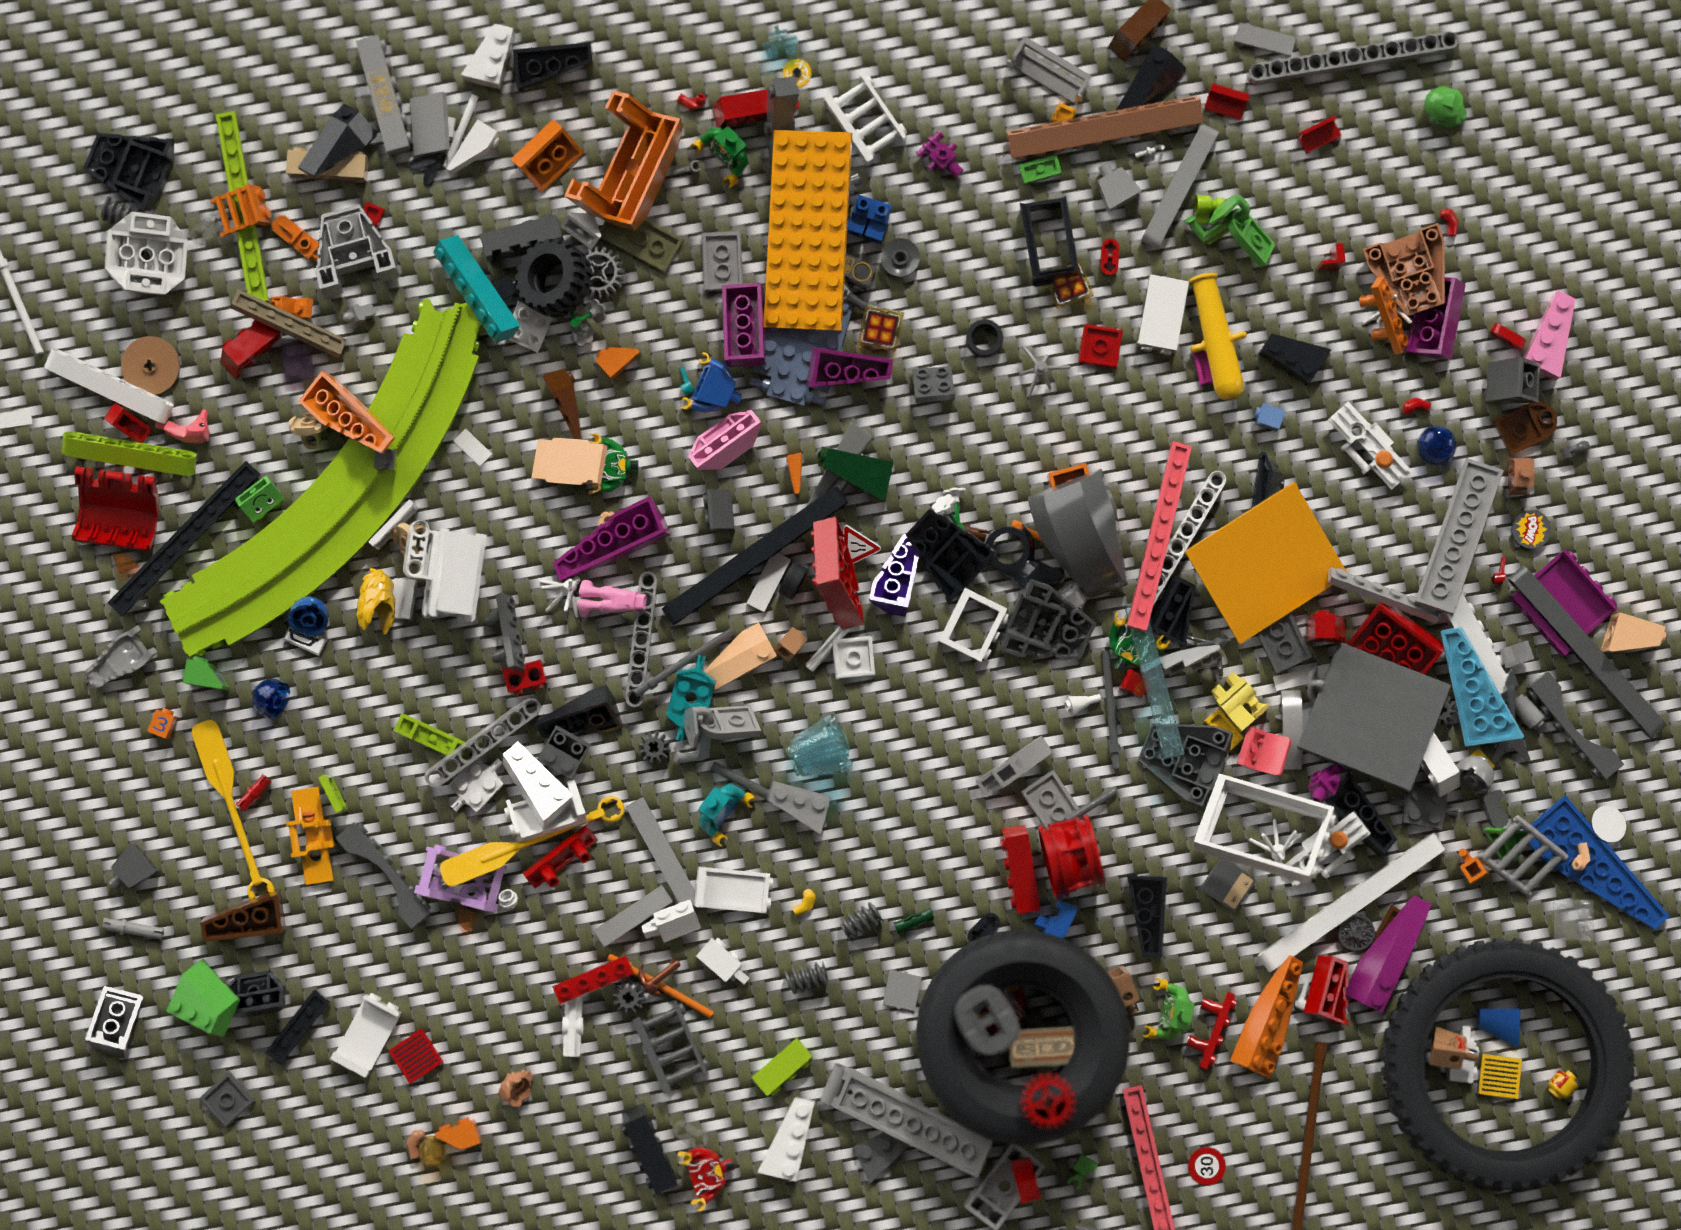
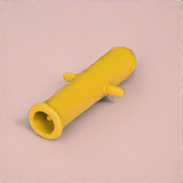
[1189,273,1247,401]

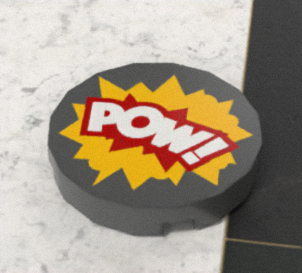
[1511,510,1551,549]

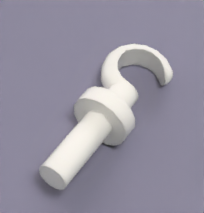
[1135,144,1165,158]

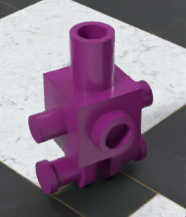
[915,130,963,178]
[1308,764,1345,803]

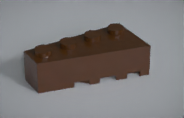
[200,889,286,942]

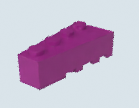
[806,347,893,387]

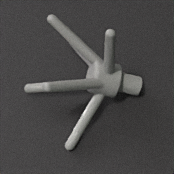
[1019,345,1071,398]

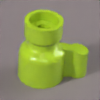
[1194,195,1224,225]

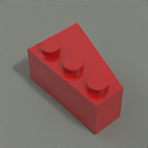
[220,320,282,379]
[1307,610,1346,642]
[1303,955,1349,1026]

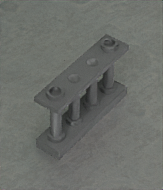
[632,1000,711,1094]

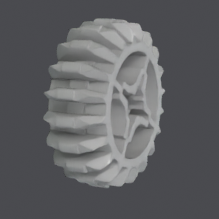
[583,246,625,299]

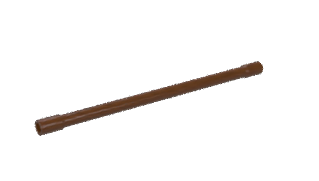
[1292,1041,1327,1230]

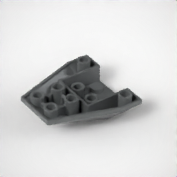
[1138,723,1233,807]

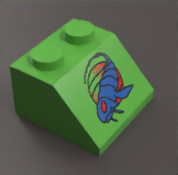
[182,656,230,691]

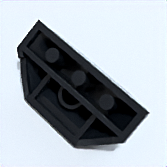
[1251,452,1285,509]
[227,970,286,1018]

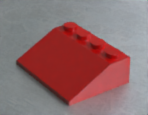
[1346,602,1444,675]

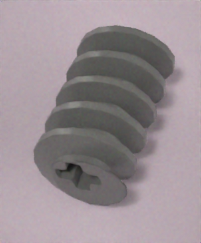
[101,196,145,224]
[840,902,884,941]
[785,961,828,994]

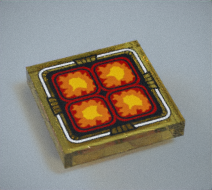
[1048,259,1094,309]
[857,305,904,351]

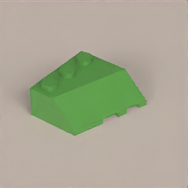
[166,959,240,1037]

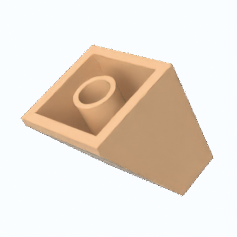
[1601,612,1667,654]

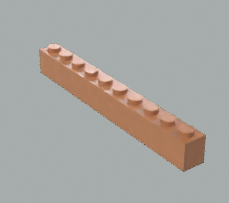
[1006,96,1203,160]

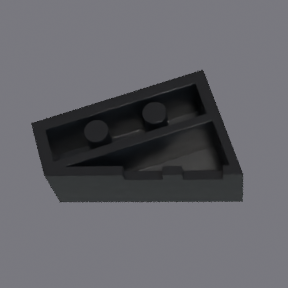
[1258,334,1332,385]

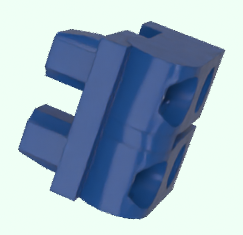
[847,195,892,245]
[1034,900,1078,938]

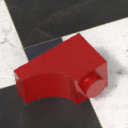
[103,403,153,443]
[1010,1157,1041,1203]

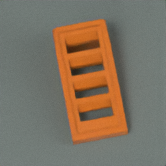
[786,453,802,496]

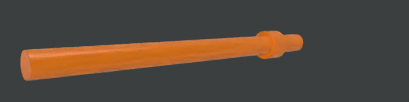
[607,953,714,1018]

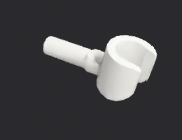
[1295,982,1309,1011]

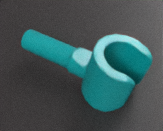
[680,366,694,395]

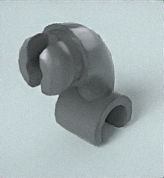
[1560,441,1591,459]

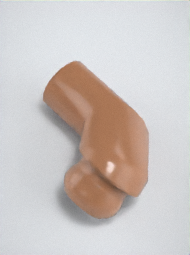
[407,1129,425,1159]

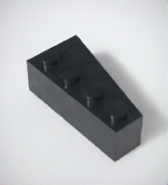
[513,42,594,91]
[1127,875,1167,957]

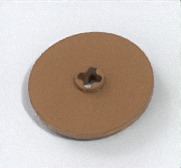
[121,336,180,395]

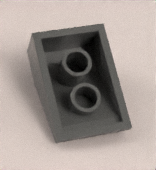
[85,986,143,1059]

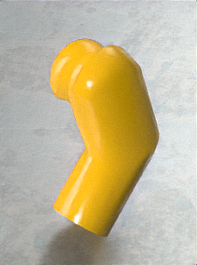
[792,889,816,916]

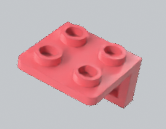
[1237,726,1292,776]

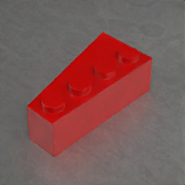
[712,89,799,129]
[1000,825,1041,914]

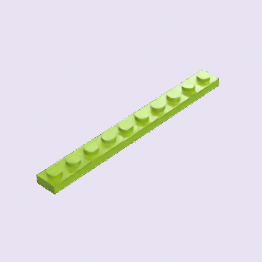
[216,111,270,302]

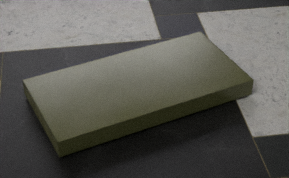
[600,219,684,274]

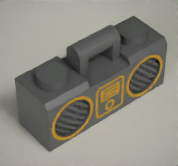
[845,254,876,292]

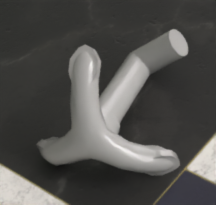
[1307,666,1325,703]

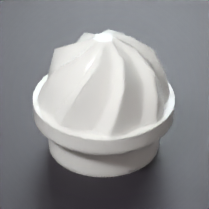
[498,889,518,910]

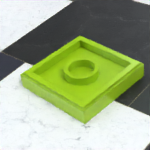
[318,774,348,814]

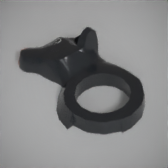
[985,526,1066,591]

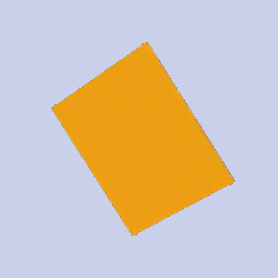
[1184,482,1348,644]

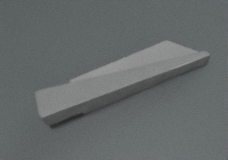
[807,423,873,506]

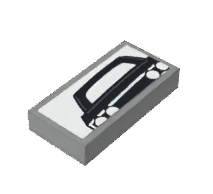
[283,626,328,656]

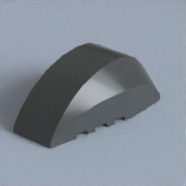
[1028,469,1128,598]

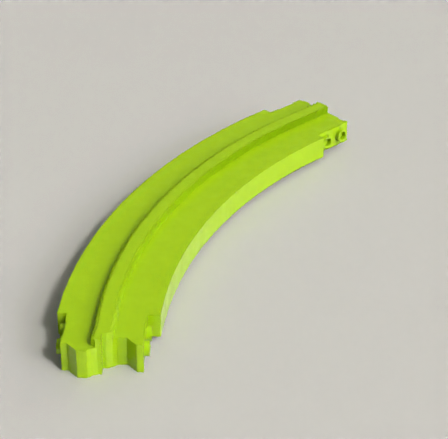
[160,298,485,657]

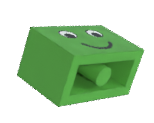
[235,475,284,523]

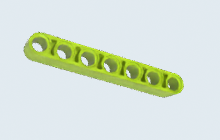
[62,432,197,476]

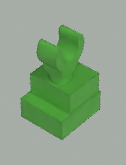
[1068,1153,1098,1190]

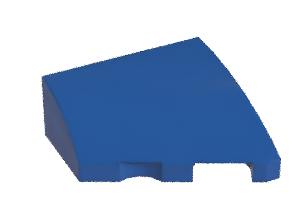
[1477,1008,1520,1046]

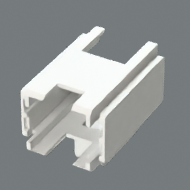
[403,520,487,624]

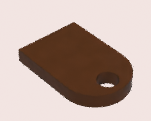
[1492,402,1557,456]

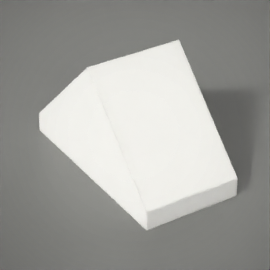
[560,212,601,249]

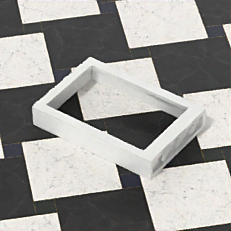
[1194,774,1337,885]

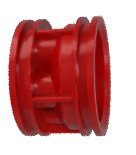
[1038,814,1106,900]

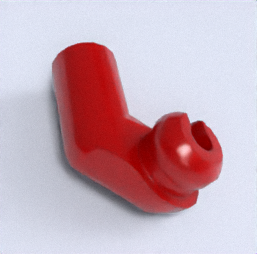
[677,93,706,110]

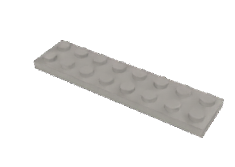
[1415,458,1504,615]

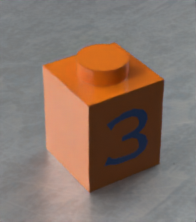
[147,708,178,739]

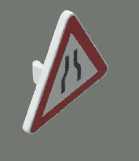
[843,525,881,564]

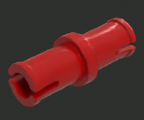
[236,774,272,812]

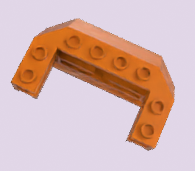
[564,91,683,231]

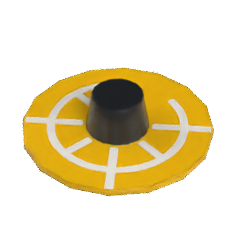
[782,59,811,87]

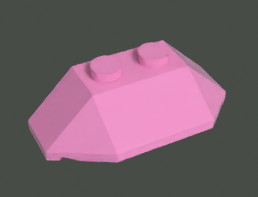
[688,410,762,470]

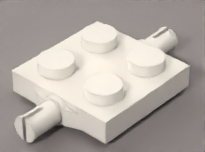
[449,758,505,813]

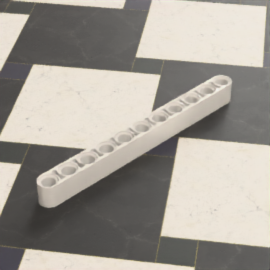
[1258,833,1445,972]

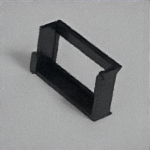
[1020,196,1079,287]

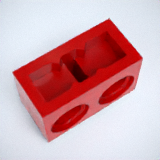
[502,660,548,696]

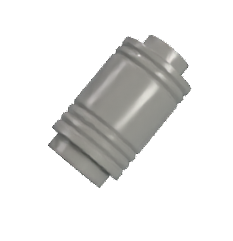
[1515,694,1545,730]

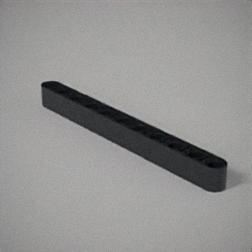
[662,486,848,625]

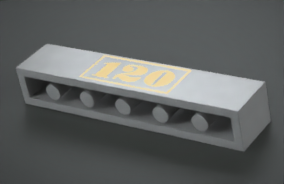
[356,35,413,156]

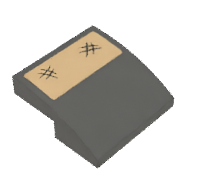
[1200,858,1256,913]

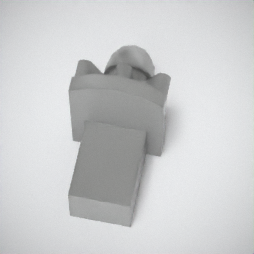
[343,303,376,328]

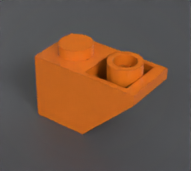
[435,1117,482,1150]

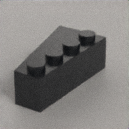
[1322,772,1397,856]
[621,1103,678,1194]

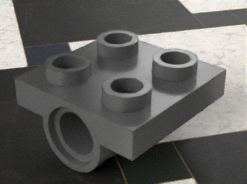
[912,366,955,403]

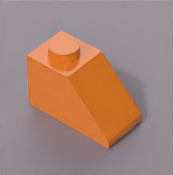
[595,347,641,380]

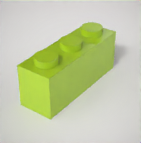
[752,1038,813,1096]

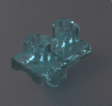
[762,25,798,60]

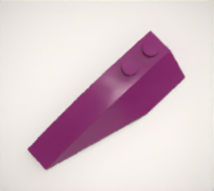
[553,496,671,581]
[1346,895,1432,1013]

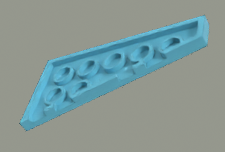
[1441,627,1524,746]

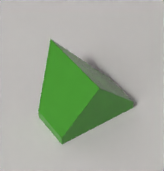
[1485,827,1528,861]

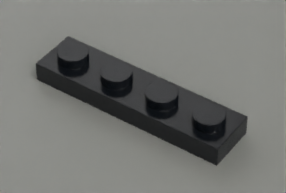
[265,989,331,1065]

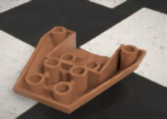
[1363,223,1445,316]

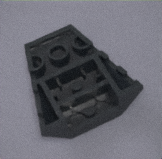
[83,133,174,212]
[906,508,998,604]

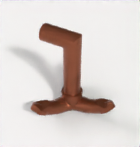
[638,958,680,997]

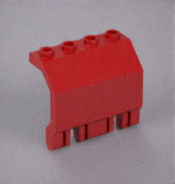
[72,467,159,551]

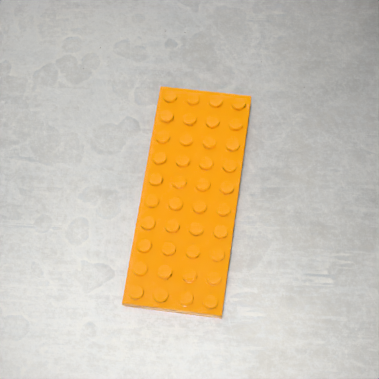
[764,130,853,331]

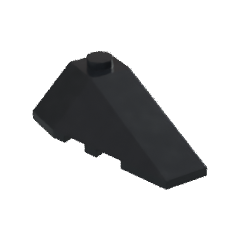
[534,685,623,738]

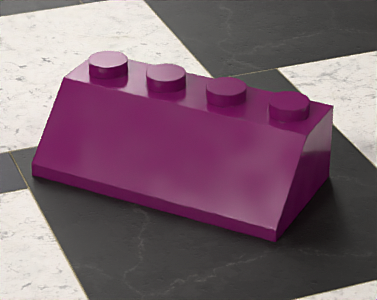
[1406,277,1466,360]

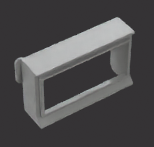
[1006,36,1092,105]

